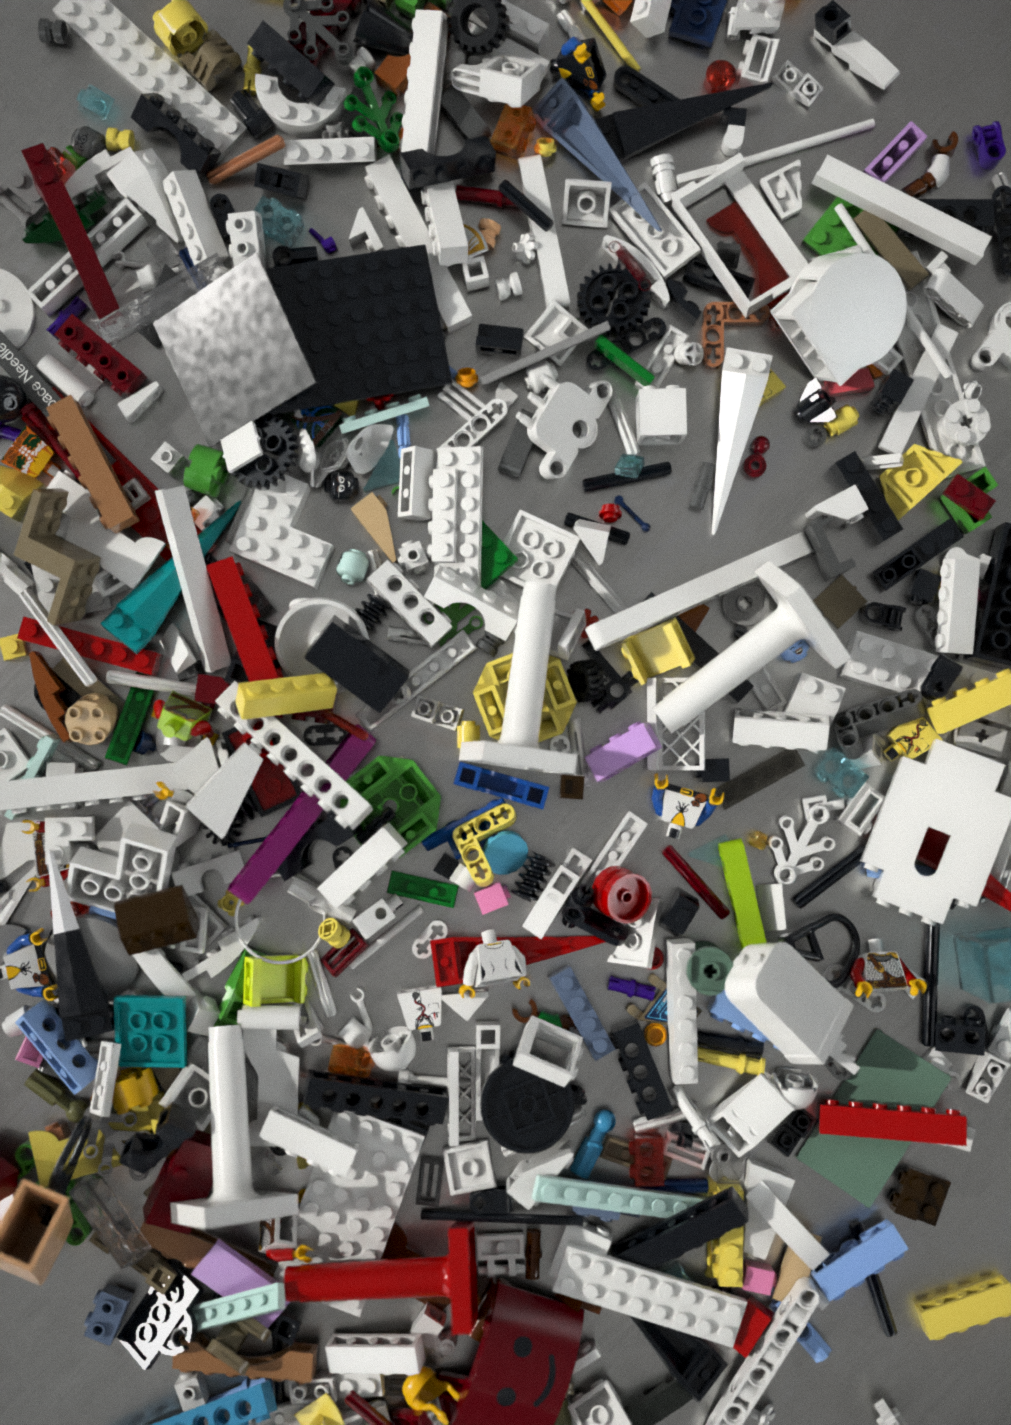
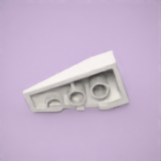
[107,148,185,243]

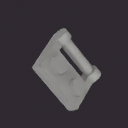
[0,166,47,227]

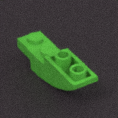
[208,949,266,1036]

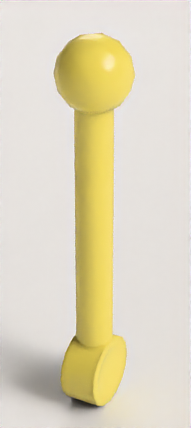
[705,1240,712,1278]

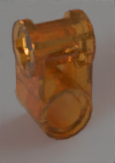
[328,1044,375,1078]

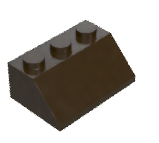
[114,885,199,956]

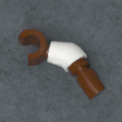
[901,131,958,197]

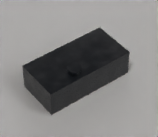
[304,615,410,713]

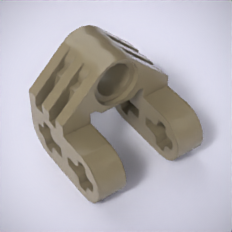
[179,28,242,92]
[206,1318,272,1376]

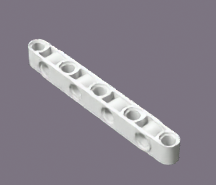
[705,1277,820,1425]

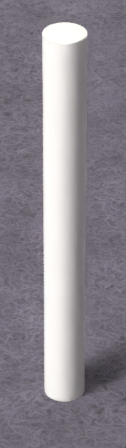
[349,904,425,969]

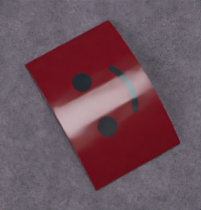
[450,1282,585,1425]

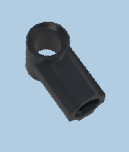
[230,89,273,139]
[272,245,318,266]

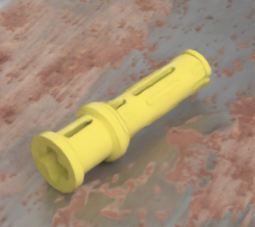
[697,1046,766,1076]

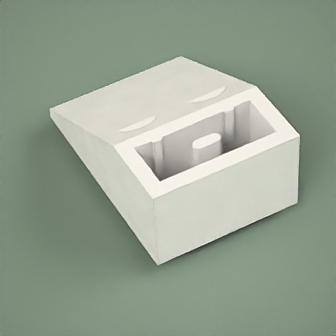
[708,1073,795,1157]
[507,1141,574,1210]

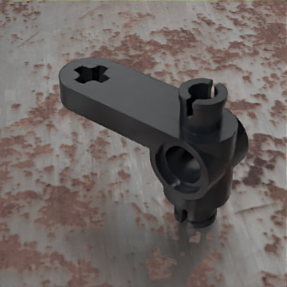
[581,640,639,714]
[562,884,629,946]

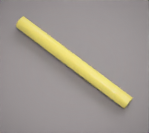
[580,0,641,72]

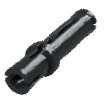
[697,1030,764,1057]

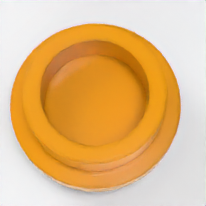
[455,367,478,388]
[644,1023,667,1046]

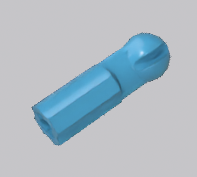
[570,1109,616,1179]

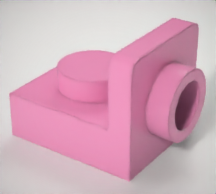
[15,1034,44,1068]

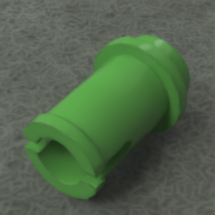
[62,145,88,171]

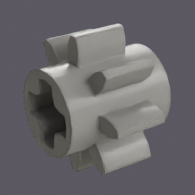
[322,121,350,139]

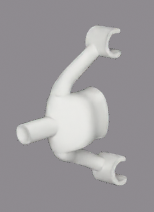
[112,251,181,321]
[310,987,373,1054]

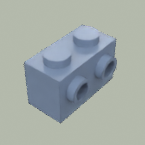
[84,1283,134,1346]

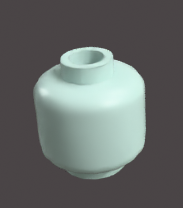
[336,549,369,585]

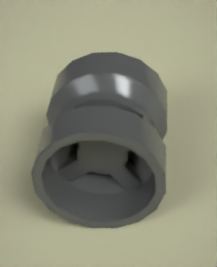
[38,18,68,44]
[475,630,505,657]

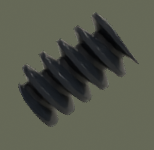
[355,593,393,638]
[510,850,556,902]

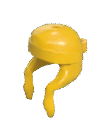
[402,1366,460,1425]

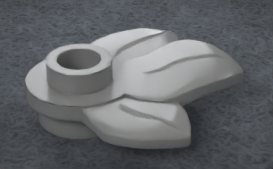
[709,1142,750,1182]

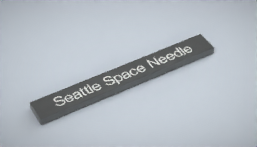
[0,330,116,465]

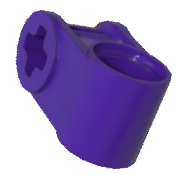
[972,121,1006,170]

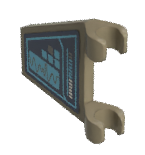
[625,973,702,1025]

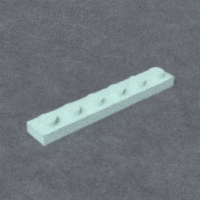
[179,1283,285,1335]

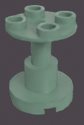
[686,941,734,996]

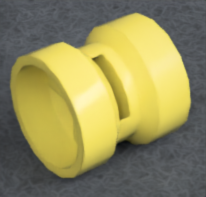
[106,127,135,152]
[318,918,350,948]

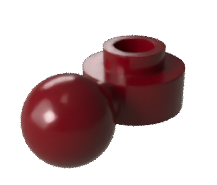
[743,436,770,478]

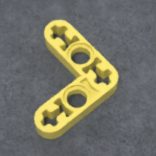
[453,804,517,887]

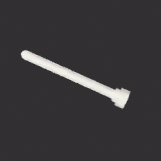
[398,1069,471,1088]

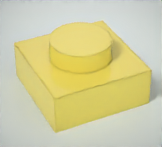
[0,634,29,661]

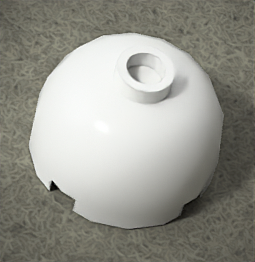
[368,1026,416,1071]
[770,1066,819,1111]

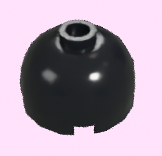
[0,375,27,423]

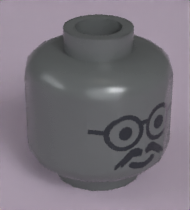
[71,126,107,160]

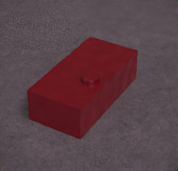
[143,1130,213,1235]

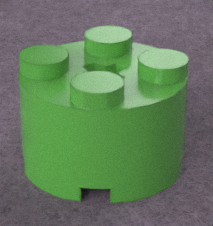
[183,444,230,498]

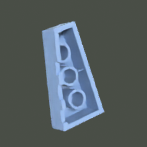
[810,1219,908,1302]

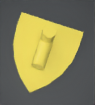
[294,1392,345,1425]

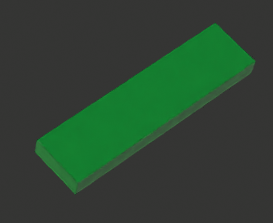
[105,671,155,766]

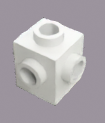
[397,540,430,575]

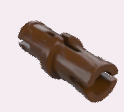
[524,1228,542,1280]

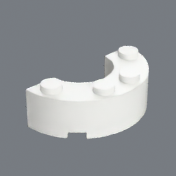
[255,74,347,138]

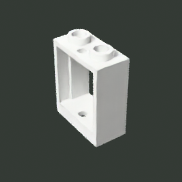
[512,1016,584,1087]

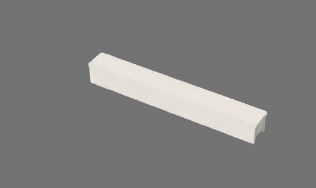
[811,155,992,265]
[155,486,231,673]

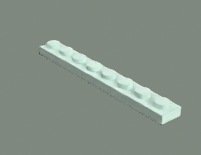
[532,1174,709,1218]

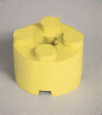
[153,0,208,56]

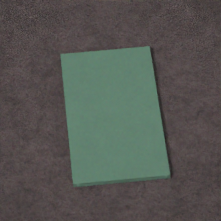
[796,1029,952,1208]

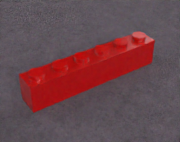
[206,556,284,682]
[17,616,163,677]
[819,1099,967,1146]

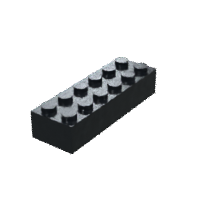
[965,522,1011,670]

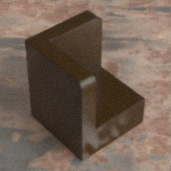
[559,775,585,800]

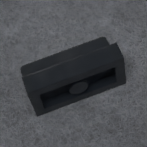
[475,324,524,357]

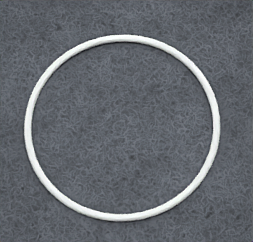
[234,873,327,964]

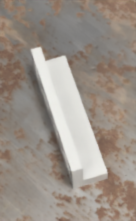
[447,1046,476,1146]

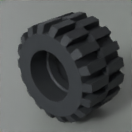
[447,0,510,54]

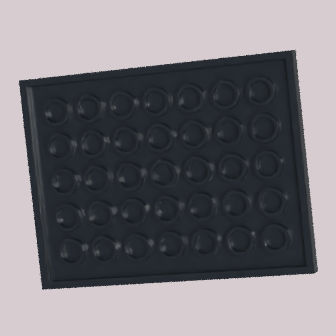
[265,244,452,415]

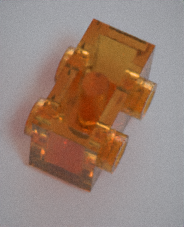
[490,103,536,160]

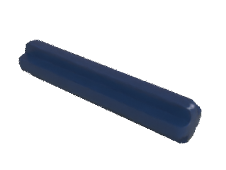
[639,1179,709,1193]

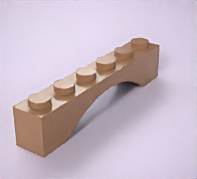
[172,1333,318,1384]

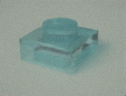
[615,454,645,478]

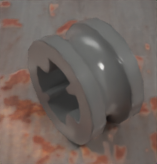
[804,425,827,447]

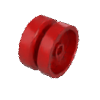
[592,866,652,924]

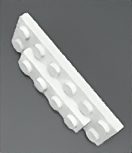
[427,446,483,586]

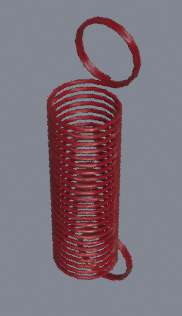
[609,241,651,291]

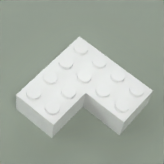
[229,467,335,590]
[66,822,177,912]

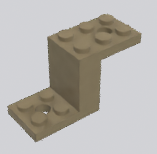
[14,488,101,626]

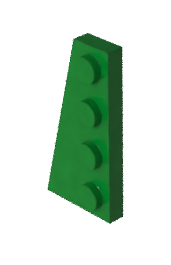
[481,520,518,590]

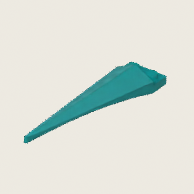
[100,500,241,654]

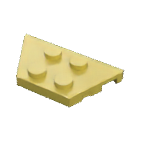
[879,444,963,520]

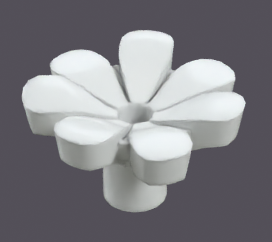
[512,233,538,264]
[750,1404,775,1425]

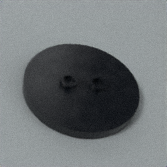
[480,1056,574,1154]

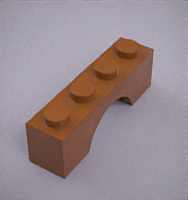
[374,2,451,99]

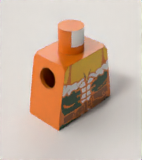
[0,425,61,478]

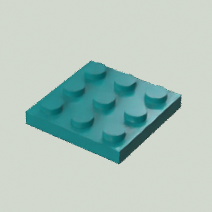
[114,995,188,1068]

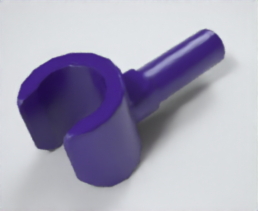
[309,228,337,253]

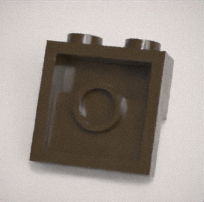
[889,1164,951,1226]

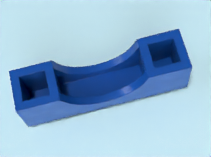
[453,762,550,810]

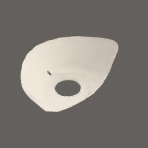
[346,424,393,474]

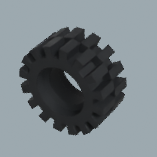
[566,659,607,703]

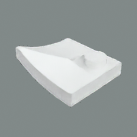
[523,300,588,366]

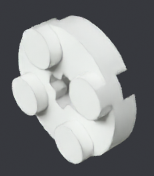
[942,399,991,447]

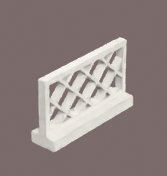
[647,678,705,770]

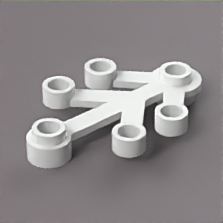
[768,804,835,885]

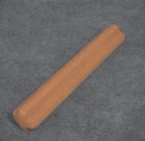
[206,135,285,185]

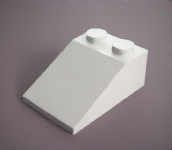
[783,672,846,754]

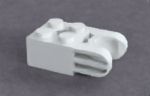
[451,52,542,108]

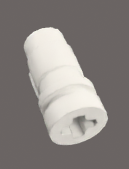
[650,154,678,206]

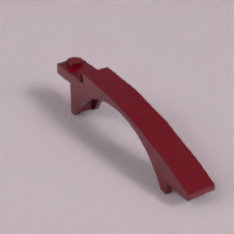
[21,143,124,328]

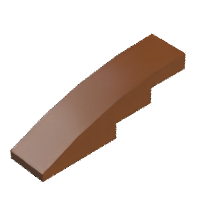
[29,651,73,743]

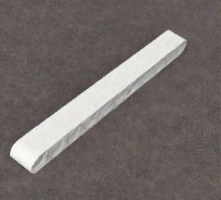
[585,532,814,651]

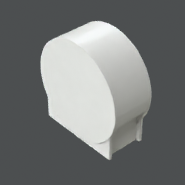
[770,253,907,386]

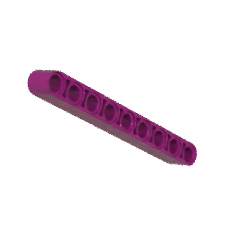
[228,724,376,904]

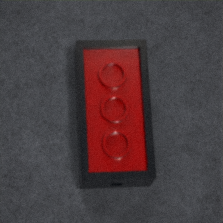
[222,722,303,818]

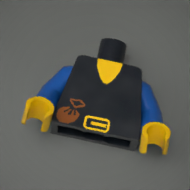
[549,36,607,112]

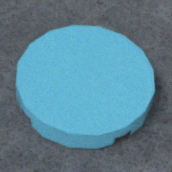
[483,831,528,875]

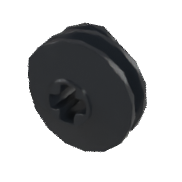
[235,791,258,824]

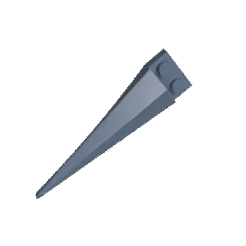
[531,77,662,232]

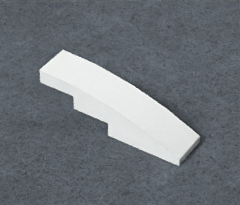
[468,23,551,82]
[813,28,899,90]

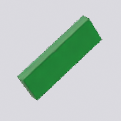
[593,335,655,386]
[387,870,459,908]

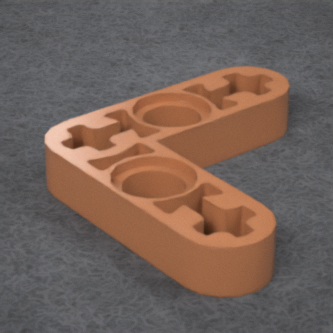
[702,302,769,370]

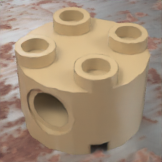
[65,693,120,745]

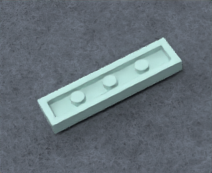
[339,394,429,434]
[4,733,61,820]

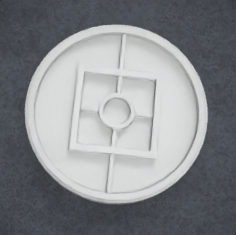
[0,269,36,349]

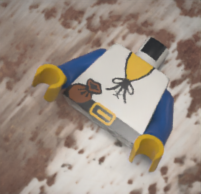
[651,773,724,839]
[0,928,58,1001]

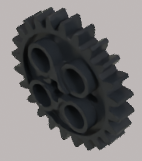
[577,263,651,337]
[232,414,299,490]

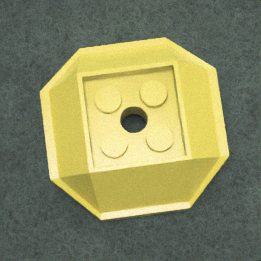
[473,653,577,743]

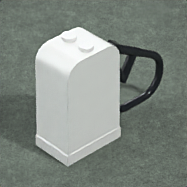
[725,913,860,1065]

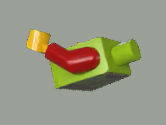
[151,691,219,746]

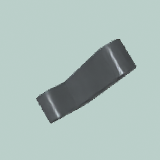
[833,689,927,760]

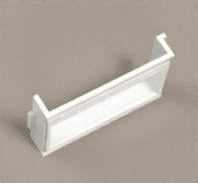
[670,153,808,318]

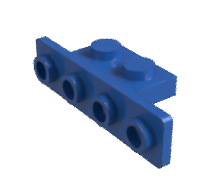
[421,798,506,860]

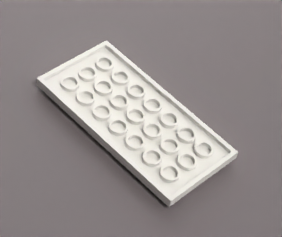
[273,1111,425,1317]

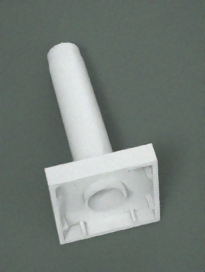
[652,561,852,733]
[459,582,577,774]
[171,1025,299,1229]

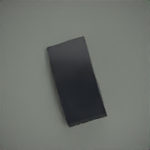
[666,278,702,326]
[768,1108,817,1157]

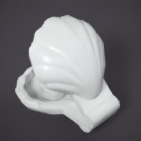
[294,428,349,488]

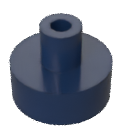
[133,730,156,755]

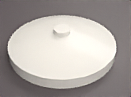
[275,597,369,688]

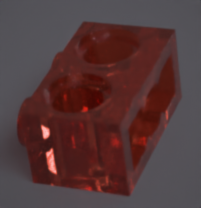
[629,1133,664,1186]

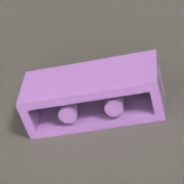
[863,121,928,183]
[584,721,663,782]

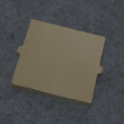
[812,574,868,629]

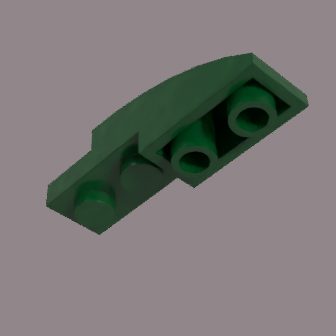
[22,190,109,244]

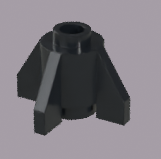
[796,378,838,423]

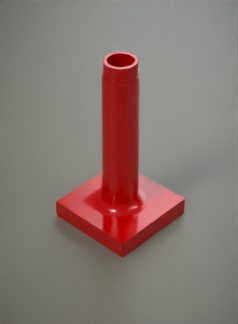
[284,1221,479,1335]

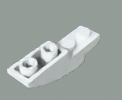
[65,147,133,206]
[522,848,593,940]
[182,915,263,982]
[966,1008,1011,1103]
[288,1369,385,1404]

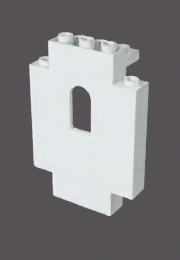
[860,739,1011,926]

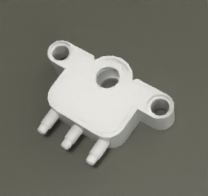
[970,302,1011,372]
[516,373,613,479]

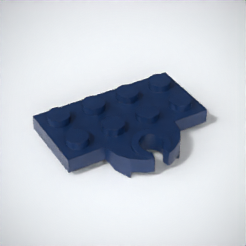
[669,0,729,48]

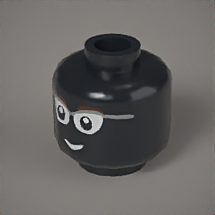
[324,471,358,501]

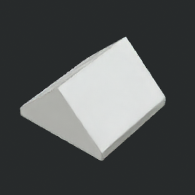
[562,178,612,228]

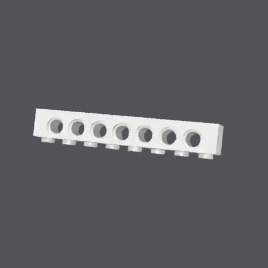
[215,681,373,830]

